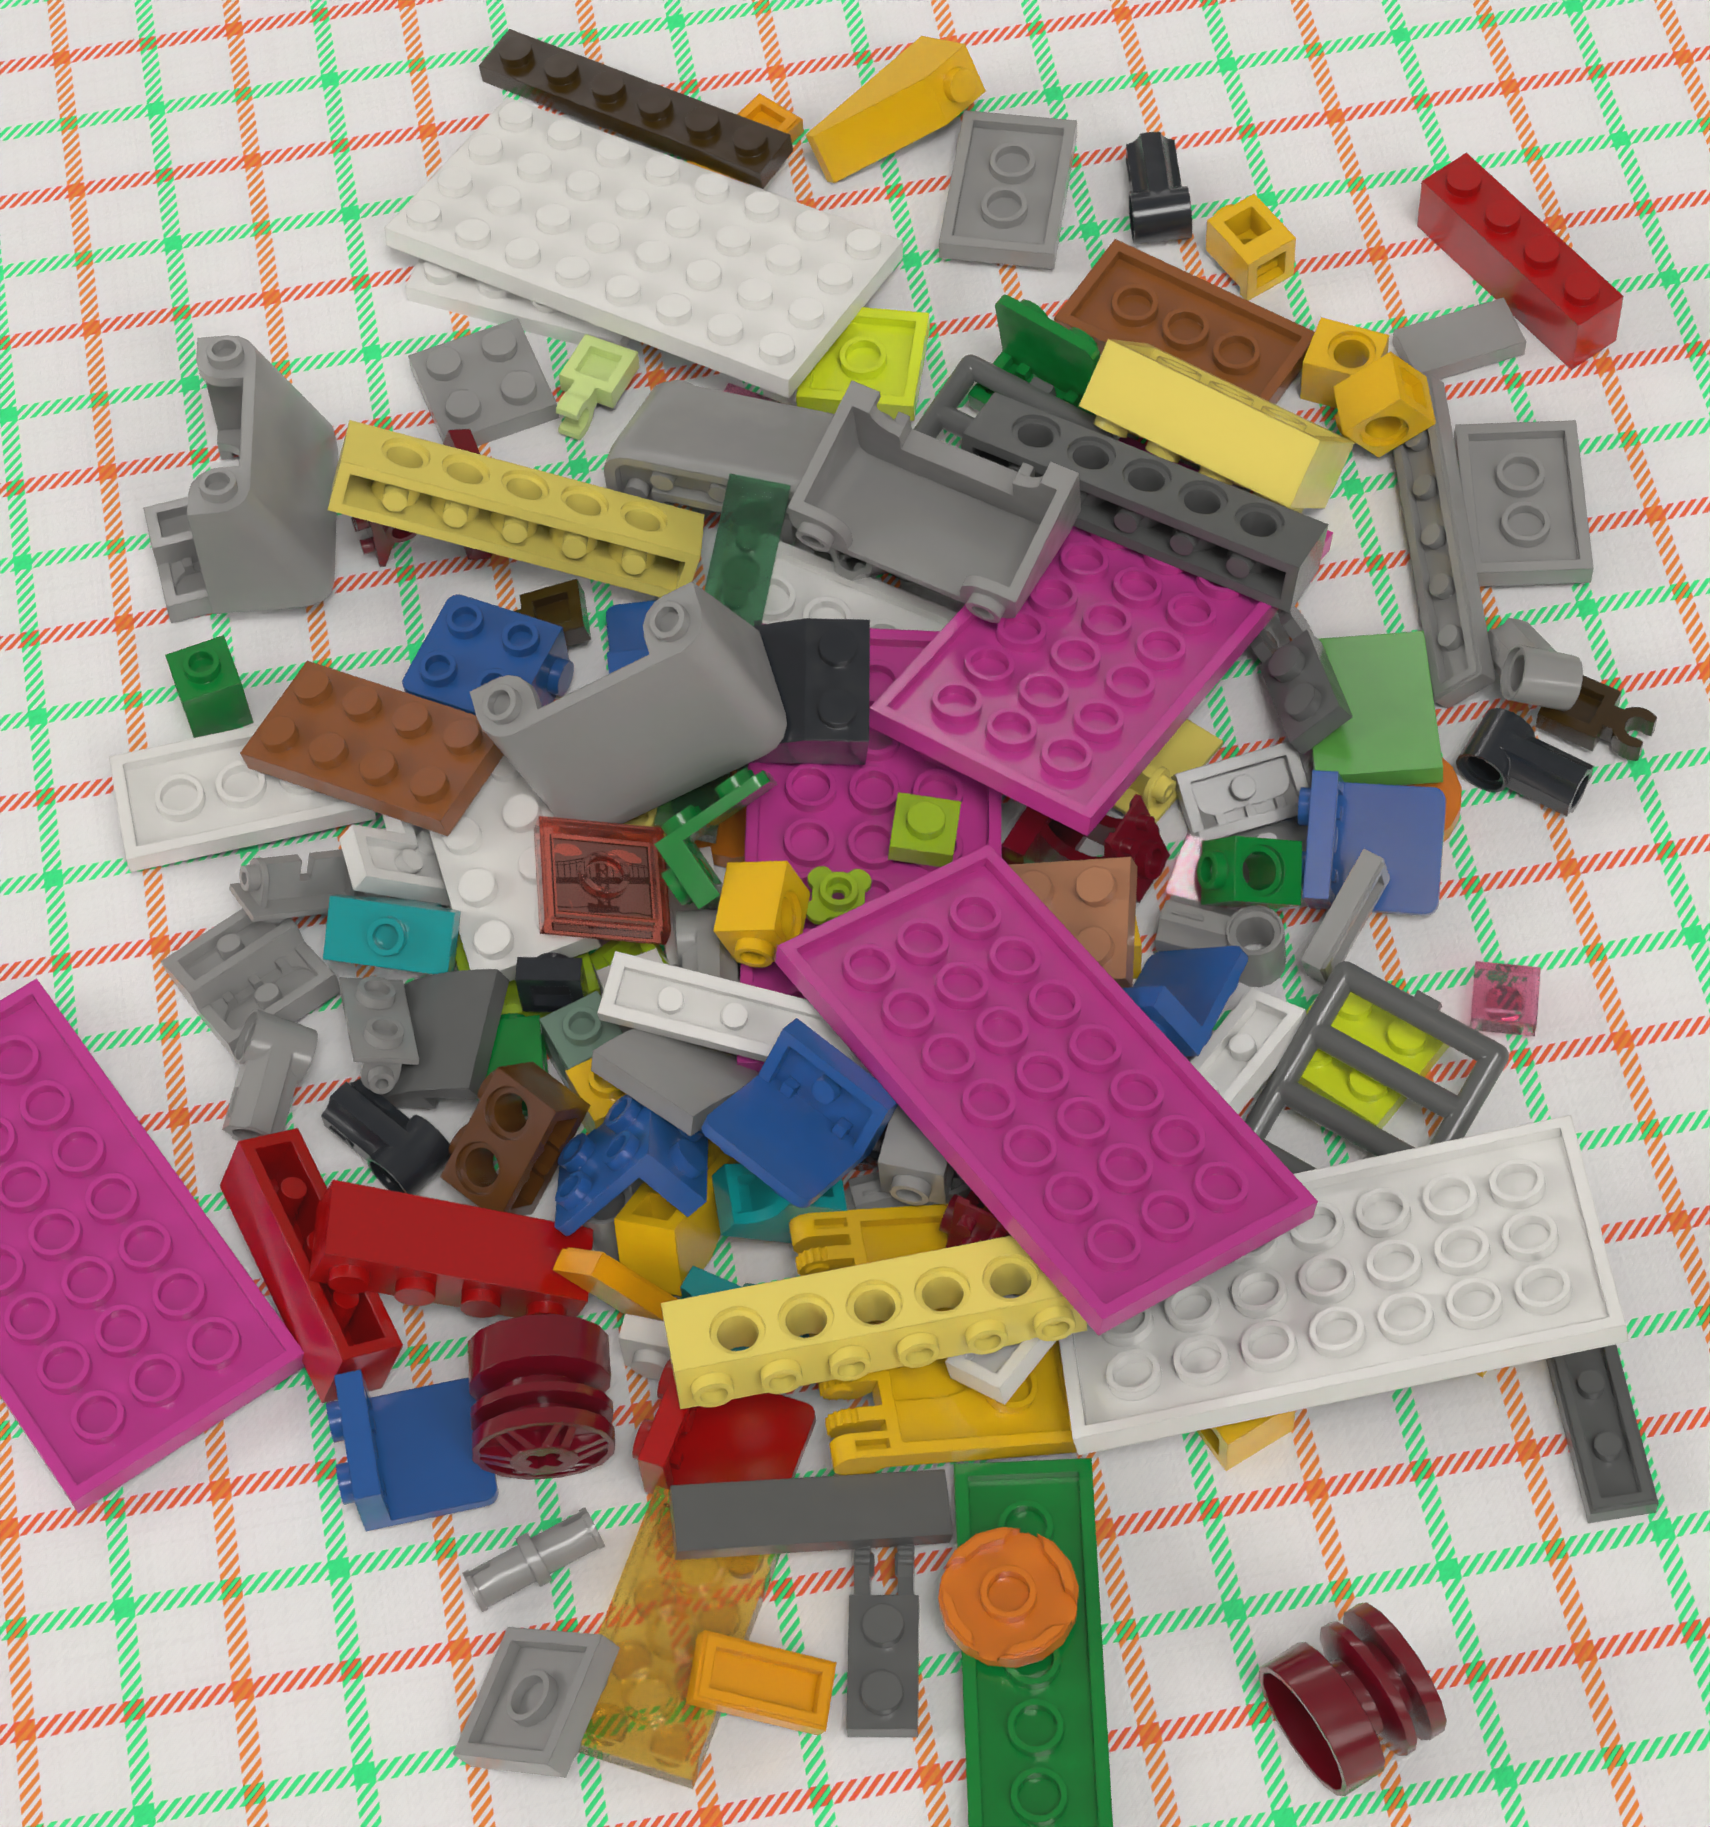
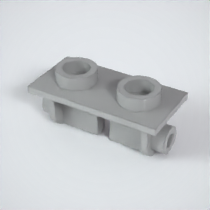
[229,849,367,923]
[339,976,419,1094]

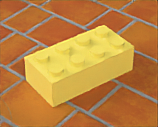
[1079,339,1355,514]

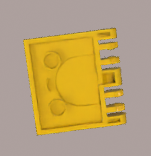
[789,1204,1077,1475]

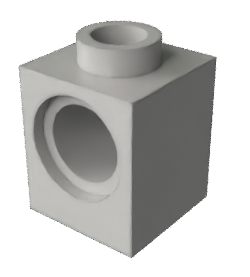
[878,1105,955,1205]

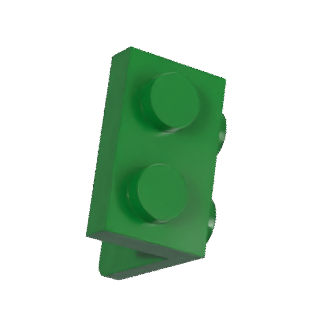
[968,294,1100,417]
[654,768,777,910]

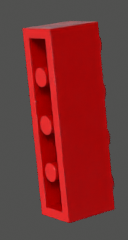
[1417,152,1624,370]
[220,1128,403,1403]
[309,1180,594,1318]

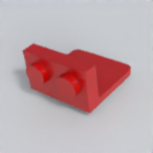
[632,1359,816,1499]

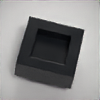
[515,953,589,1012]

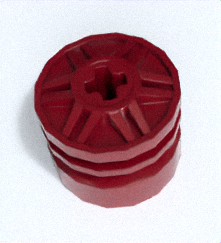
[467,1314,615,1480]
[1258,1602,1447,1796]

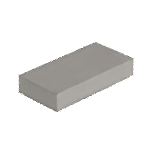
[1392,298,1526,380]
[1300,849,1390,985]

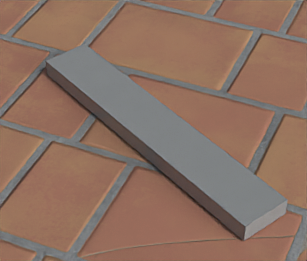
[1393,375,1496,708]

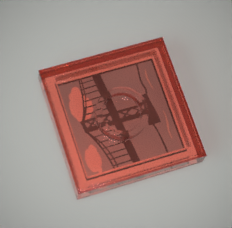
[534,816,671,945]

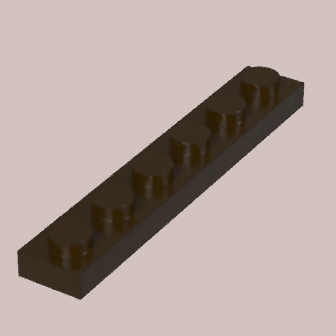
[479,29,793,189]

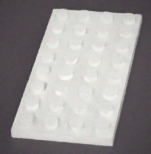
[384,97,903,398]
[1059,1115,1629,1456]

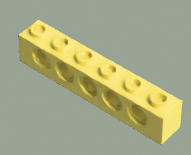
[328,420,705,598]
[661,1236,1087,1409]

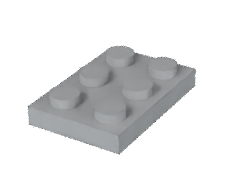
[939,110,1077,269]
[1454,420,1594,586]

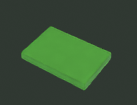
[1311,631,1443,785]

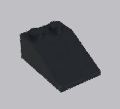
[750,618,870,765]

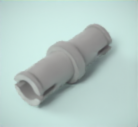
[462,1507,605,1612]

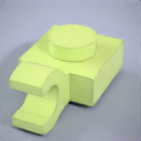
[556,334,639,440]

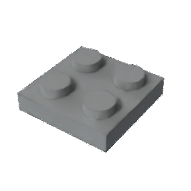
[408,318,559,446]
[453,1627,620,1778]

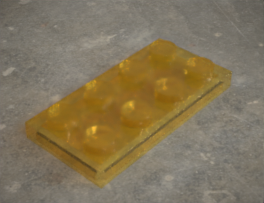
[578,1486,781,1789]

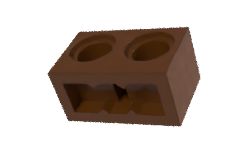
[440,1061,591,1216]

